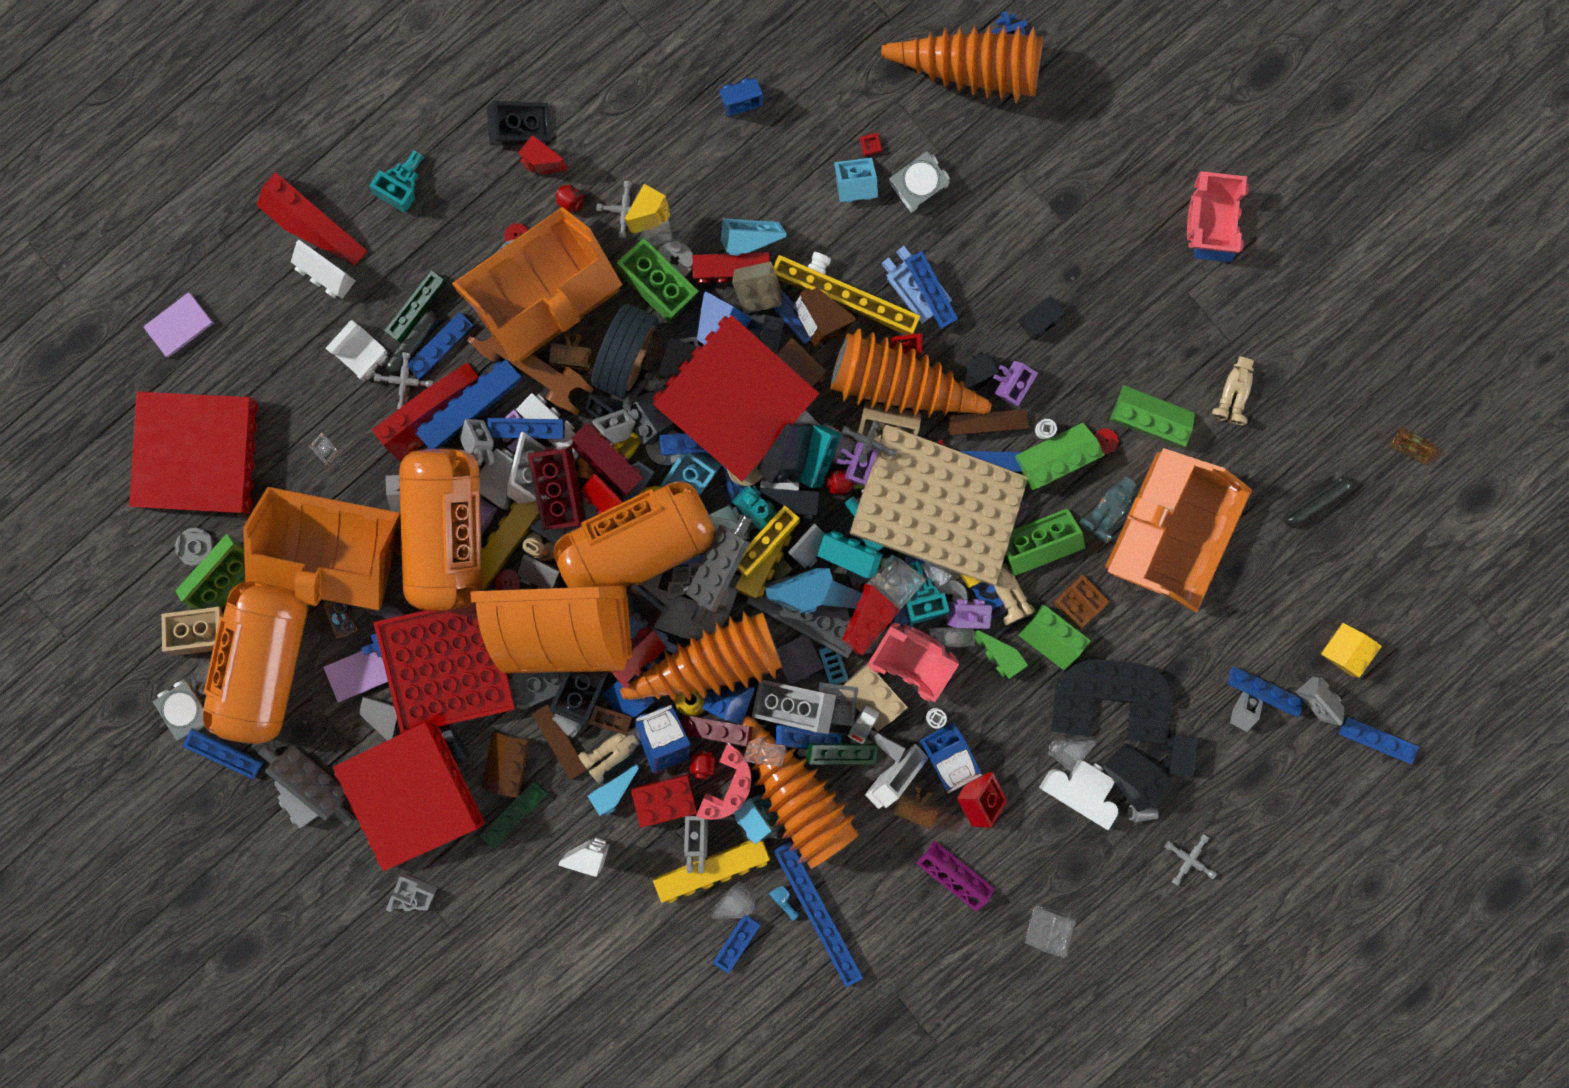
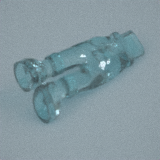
[1079,476,1137,543]

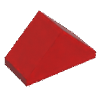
[891,333,922,357]

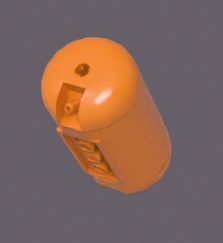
[399,449,482,611]
[553,481,716,590]
[202,582,308,744]

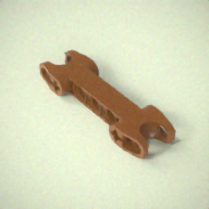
[467,334,595,416]

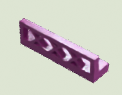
[916,840,995,911]

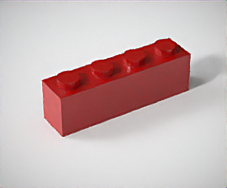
[692,252,771,284]

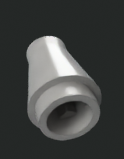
[552,714,582,737]
[1128,805,1158,823]

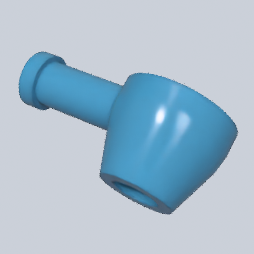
[769,886,799,921]

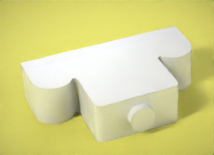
[865,744,929,809]
[1039,759,1118,830]

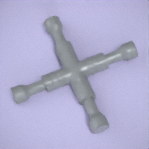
[596,181,632,239]
[374,352,433,409]
[1164,834,1217,886]

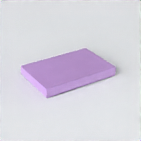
[143,292,214,358]
[324,651,388,702]

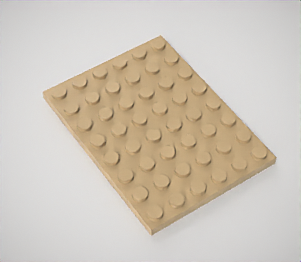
[850,425,1028,586]

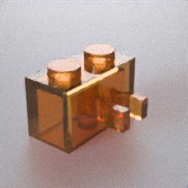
[549,332,592,370]
[894,787,938,829]

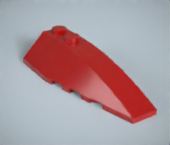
[257,172,368,266]
[372,362,479,462]

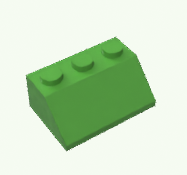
[1018,605,1090,670]

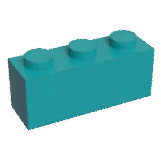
[798,425,841,488]
[817,531,883,579]

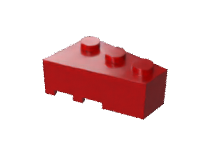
[842,584,899,655]
[611,626,667,689]

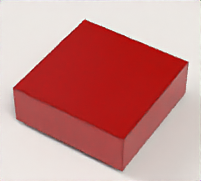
[859,133,882,157]

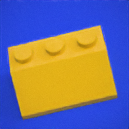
[624,184,670,234]

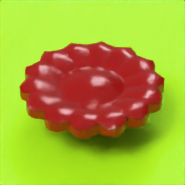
[504,223,528,242]
[1094,428,1119,454]
[494,569,521,590]

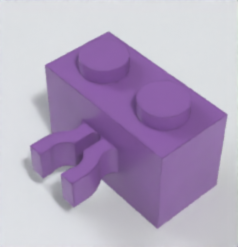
[993,361,1038,406]
[836,442,878,486]
[947,599,992,629]

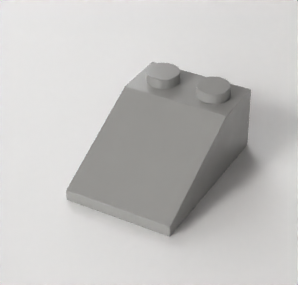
[1296,677,1344,726]

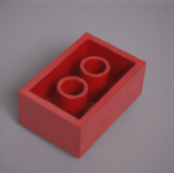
[631,773,698,828]

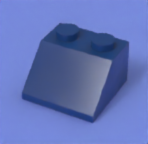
[719,78,763,117]
[603,675,656,720]
[702,681,755,725]

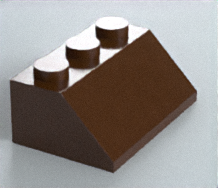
[482,731,531,798]

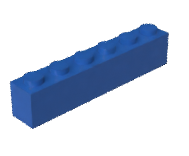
[416,360,522,449]

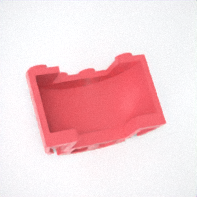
[1187,171,1249,253]
[867,623,959,702]
[696,743,752,820]

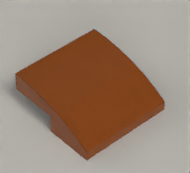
[1053,574,1109,630]

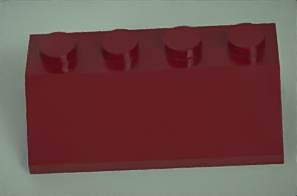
[568,422,643,498]
[528,445,586,530]

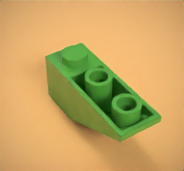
[974,629,1028,679]

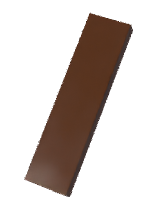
[531,704,588,780]

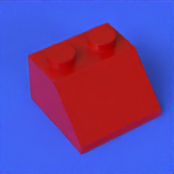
[518,135,568,175]
[581,474,625,514]
[957,772,1007,828]

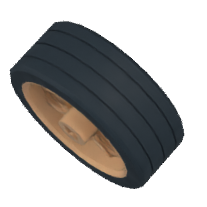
[591,304,659,399]

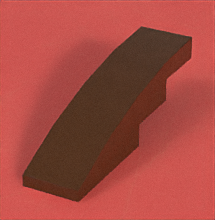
[948,410,1028,436]
[587,704,632,735]

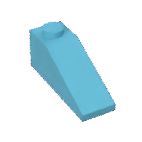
[588,763,640,816]

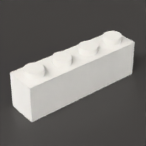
[516,393,580,463]

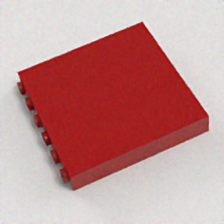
[652,315,819,482]
[129,392,258,514]
[333,718,485,871]

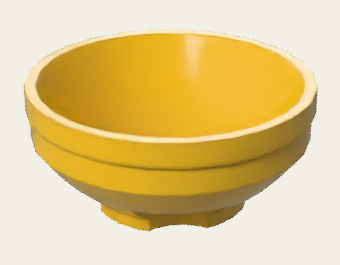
[674,691,708,716]

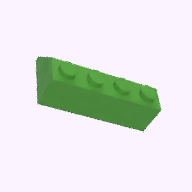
[616,238,699,324]
[1109,385,1195,449]
[1015,423,1104,490]
[1005,508,1085,576]
[176,534,245,610]

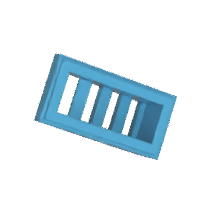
[819,647,848,686]

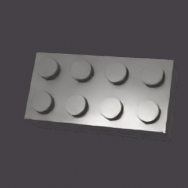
[752,680,836,734]

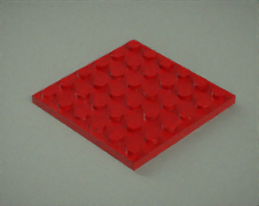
[373,603,515,734]

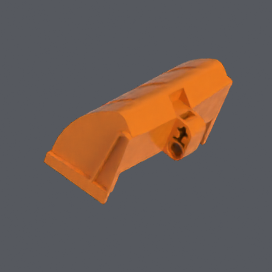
[452,207,622,364]
[1105,448,1252,613]
[243,487,400,611]
[471,586,632,673]

